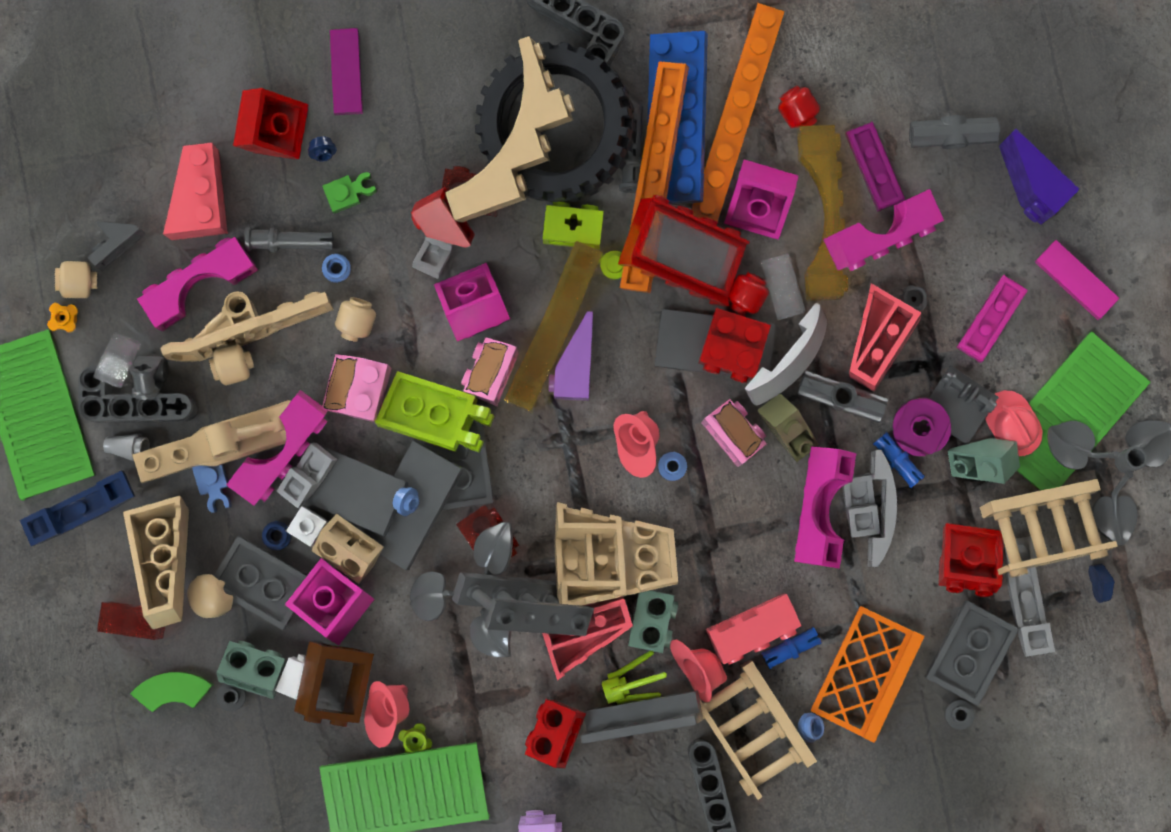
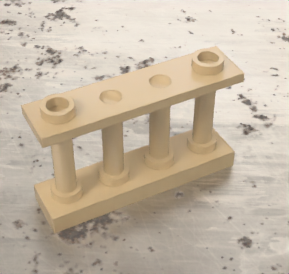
[980,479,1118,578]
[700,660,817,800]

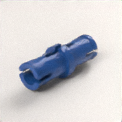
[873,432,925,488]
[761,627,822,669]

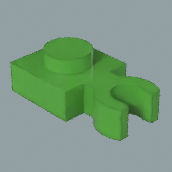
[322,172,377,214]

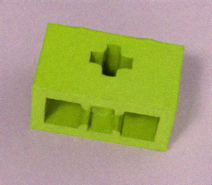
[543,202,604,250]

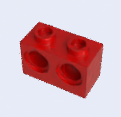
[524,699,586,769]

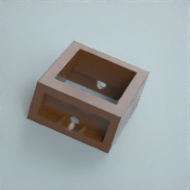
[294,641,374,727]

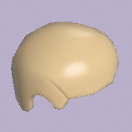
[187,574,233,618]

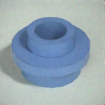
[322,254,351,283]
[658,452,687,481]
[393,487,419,516]
[798,713,824,742]

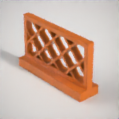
[810,606,925,743]

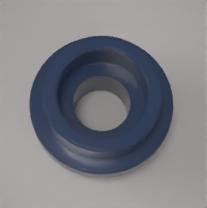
[308,136,337,162]
[262,521,292,550]

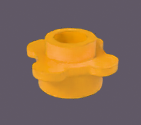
[47,303,78,333]

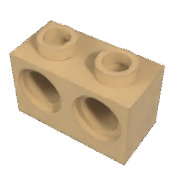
[312,514,384,584]

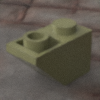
[757,393,819,462]

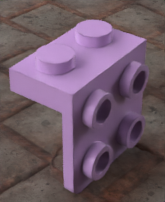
[518,810,562,832]

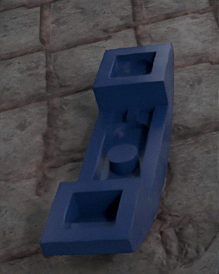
[19,470,136,547]

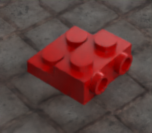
[698,308,771,383]
[938,523,1003,597]

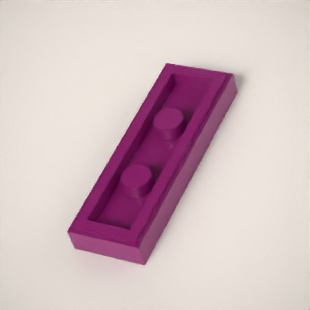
[329,28,363,116]
[845,122,905,212]

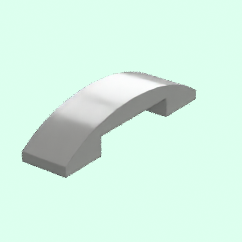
[745,303,827,406]
[867,450,897,567]
[1003,536,1055,657]

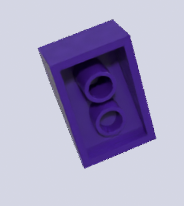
[999,129,1079,225]

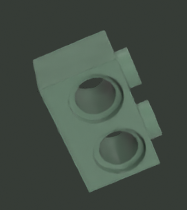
[628,590,678,653]
[216,641,286,699]

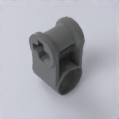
[130,356,169,400]

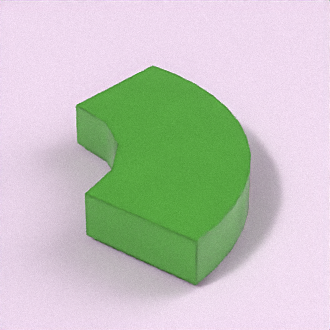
[130,672,214,712]

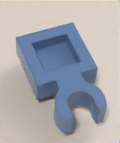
[192,464,231,513]

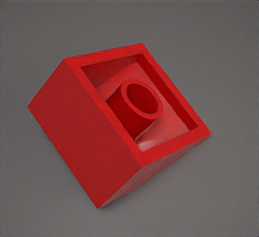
[233,88,309,160]

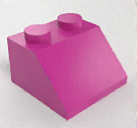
[724,159,798,240]
[434,263,510,341]
[285,558,375,646]

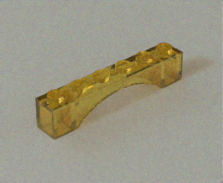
[797,125,848,301]
[504,241,603,414]

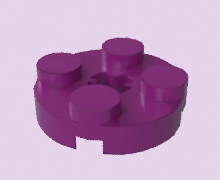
[892,398,951,456]

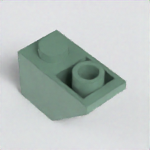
[948,438,1020,484]

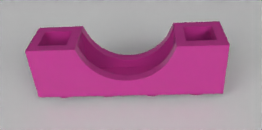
[823,189,944,271]
[137,237,258,331]
[226,390,328,506]
[794,447,856,569]

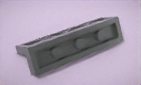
[581,690,704,744]

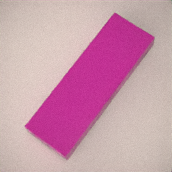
[1034,240,1120,320]
[956,275,1028,363]

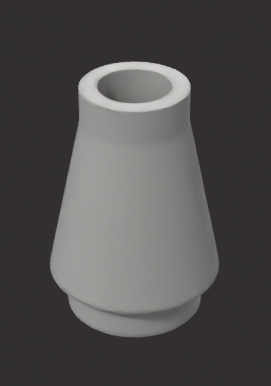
[103,434,150,461]

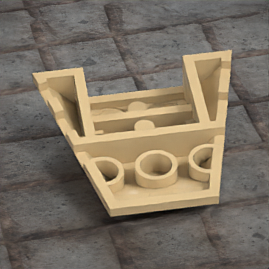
[555,502,678,606]

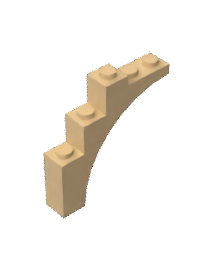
[445,36,575,223]

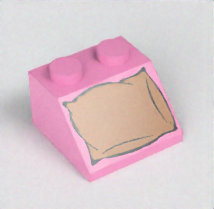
[461,337,519,406]
[322,354,392,423]
[701,399,767,467]

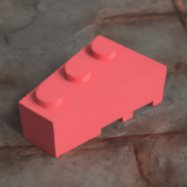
[163,143,228,240]
[849,283,921,392]
[705,593,802,665]
[542,596,633,681]

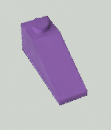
[549,311,593,401]

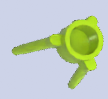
[602,651,667,704]

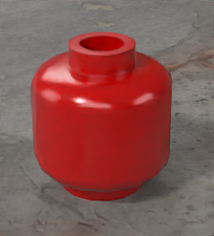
[778,85,821,130]
[728,271,769,316]

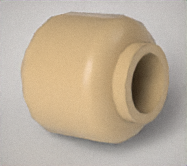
[55,261,97,298]
[335,297,376,342]
[209,344,254,385]

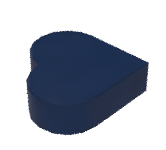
[1088,563,1115,603]

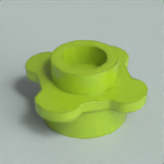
[398,723,432,753]

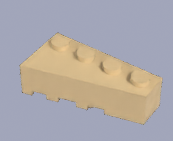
[123,496,189,629]

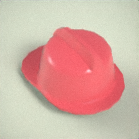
[985,390,1043,456]
[613,411,660,478]
[670,639,727,702]
[364,681,410,748]

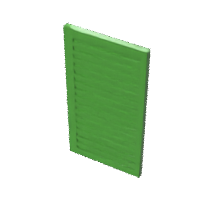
[0,329,96,501]
[1017,331,1151,491]
[319,742,490,832]

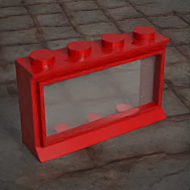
[618,195,750,306]

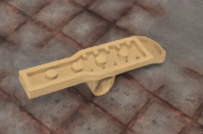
[161,291,334,362]
[132,400,291,483]

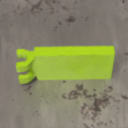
[375,371,495,453]

